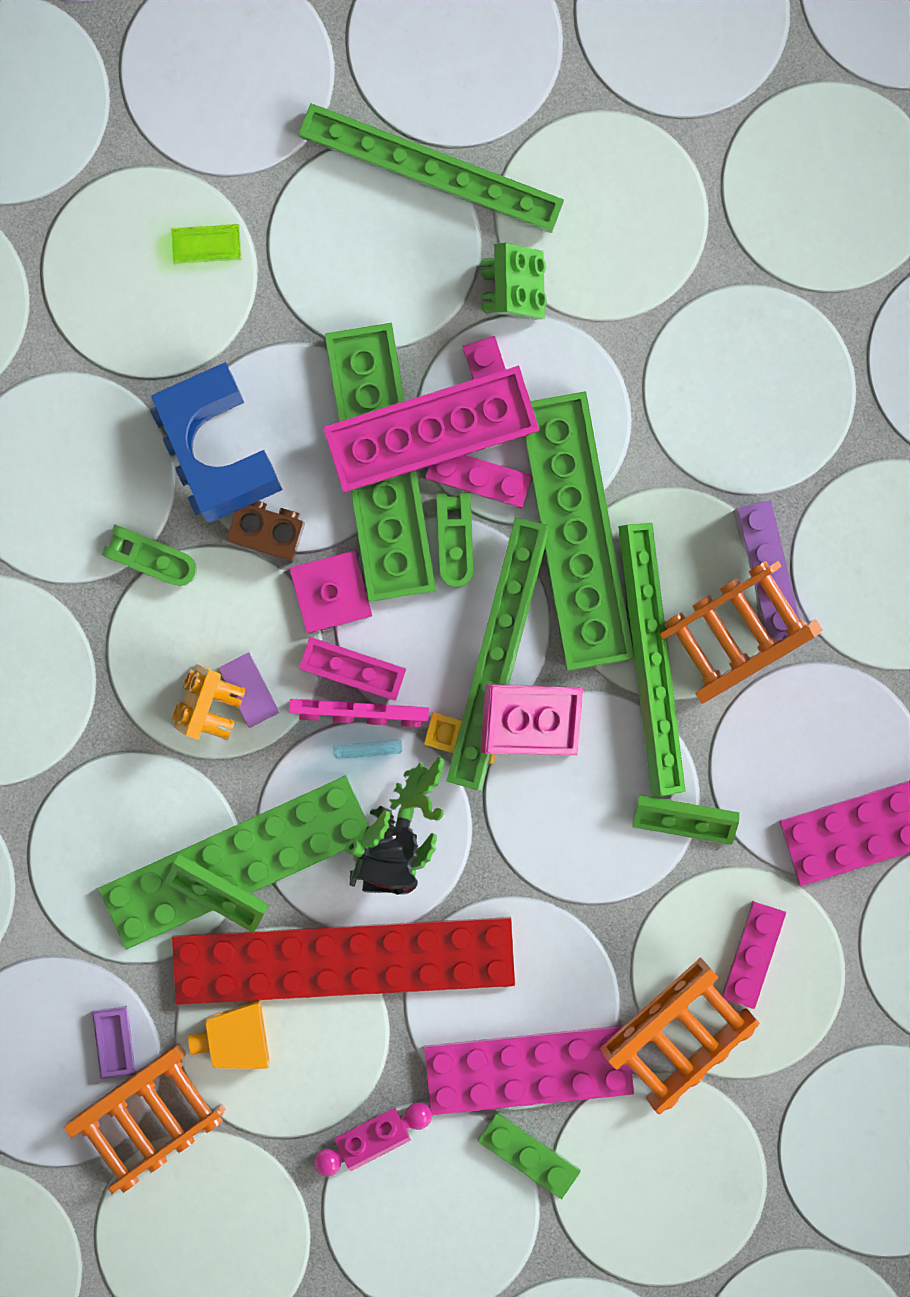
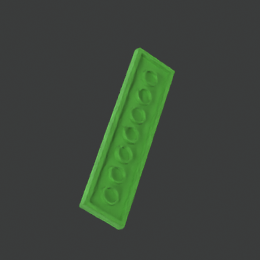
[325,322,436,602]
[525,391,634,671]
[98,775,370,950]

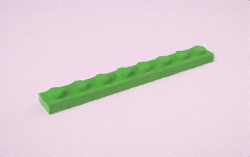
[298,103,564,233]
[446,517,550,791]
[618,523,686,797]

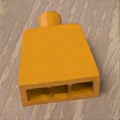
[188,1000,270,1069]

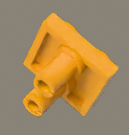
[172,664,245,740]

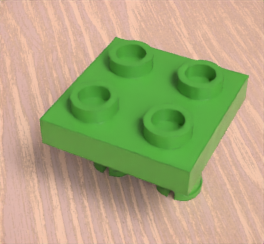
[480,242,547,320]

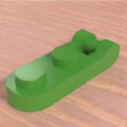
[436,492,474,588]
[102,524,197,586]

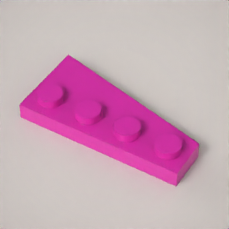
[289,699,429,727]

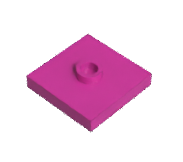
[290,551,373,634]

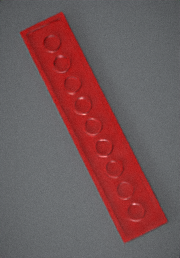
[172,917,515,1005]

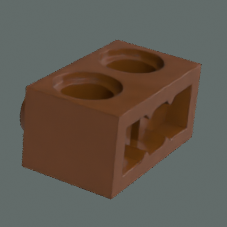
[226,501,305,562]

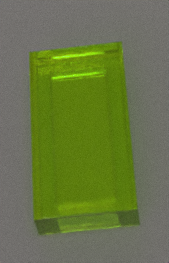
[171,224,242,264]

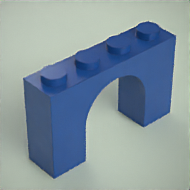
[150,362,283,523]

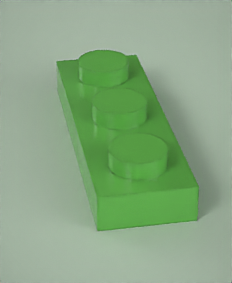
[632,795,740,845]
[164,854,269,933]
[478,1112,581,1200]

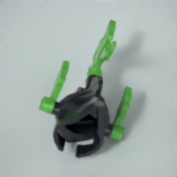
[346,757,444,895]

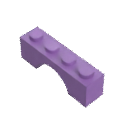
[733,500,800,640]

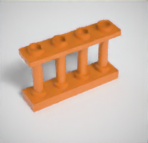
[659,560,823,704]
[599,957,760,1115]
[63,1043,226,1194]

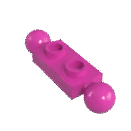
[314,1102,432,1177]

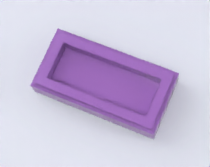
[219,652,280,728]
[92,1006,136,1079]

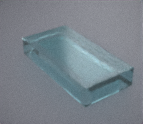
[333,739,403,759]

